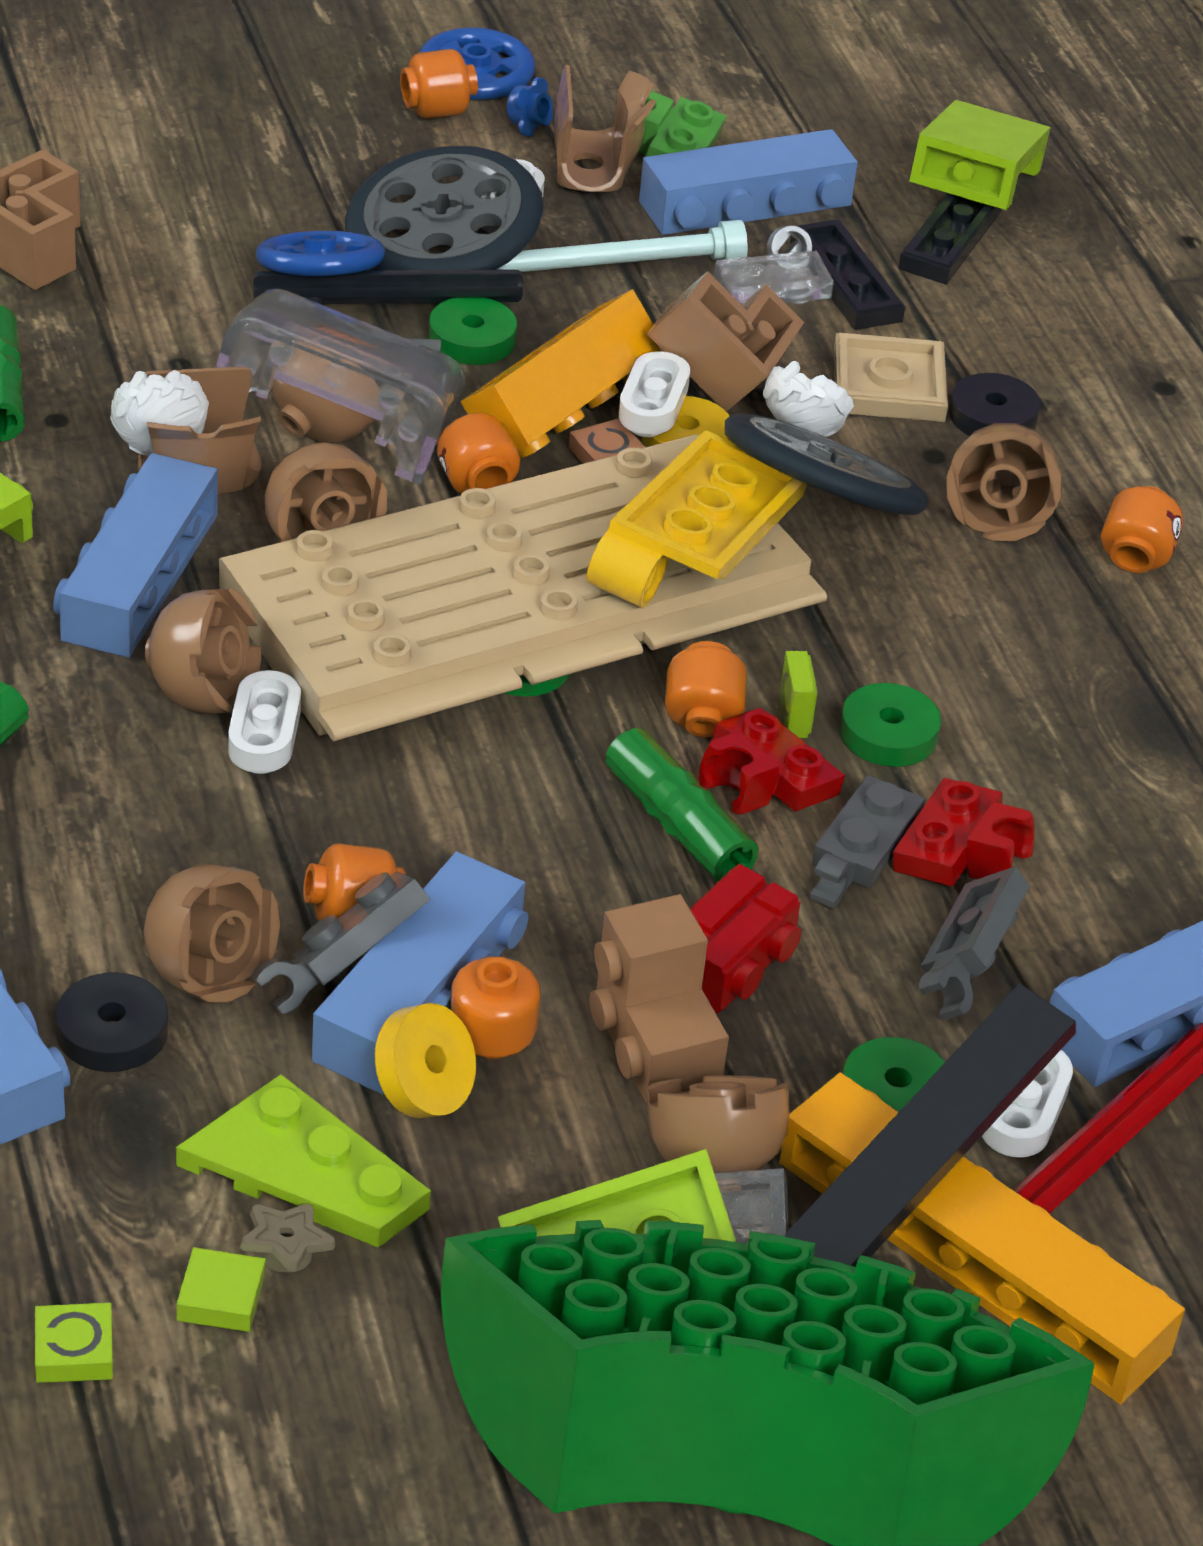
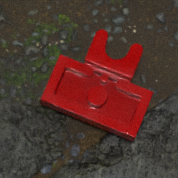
[699,707,845,814]
[893,778,1035,887]

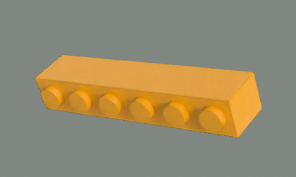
[779,1072,1185,1405]

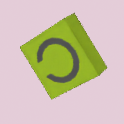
[779,651,817,738]
[35,1303,113,1383]

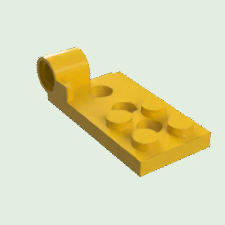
[586,429,807,608]

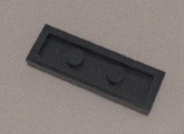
[898,193,1003,285]
[790,219,905,330]

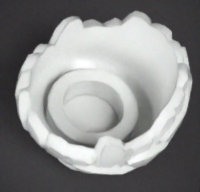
[763,361,854,437]
[110,370,209,456]

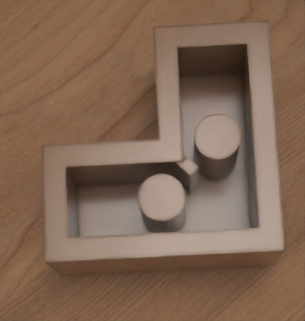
[0,149,81,290]
[647,271,805,412]
[589,894,729,1103]

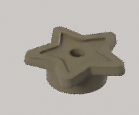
[240,1204,335,1273]

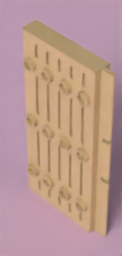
[219,434,827,741]

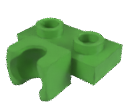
[638,91,727,157]

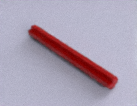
[1013,1023,1203,1214]

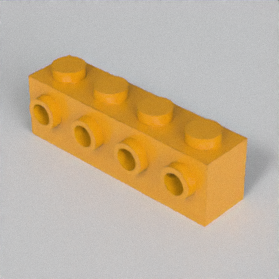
[460,289,661,459]

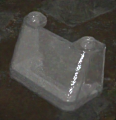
[215,289,466,485]

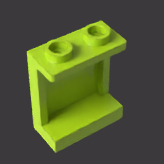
[909,100,1051,210]

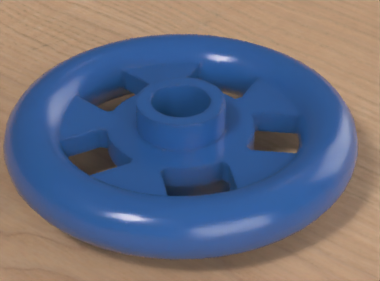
[419,27,535,100]
[256,231,385,276]

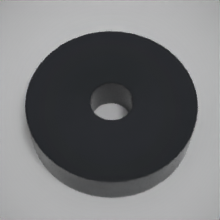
[949,373,1040,436]
[56,972,168,1072]

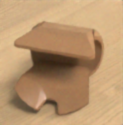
[554,65,656,192]
[138,367,261,495]

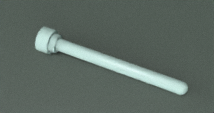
[496,220,748,272]

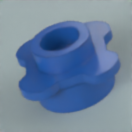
[507,77,553,137]

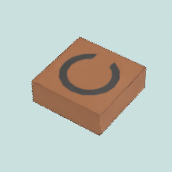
[569,418,646,464]

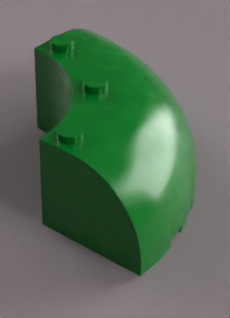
[441,1220,1095,1546]

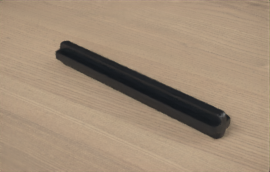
[253,270,523,304]

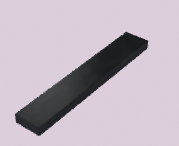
[784,983,1076,1267]

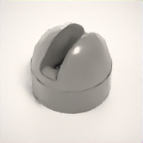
[767,226,812,269]

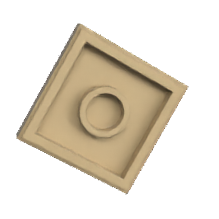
[834,333,948,422]

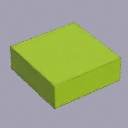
[176,1247,266,1332]

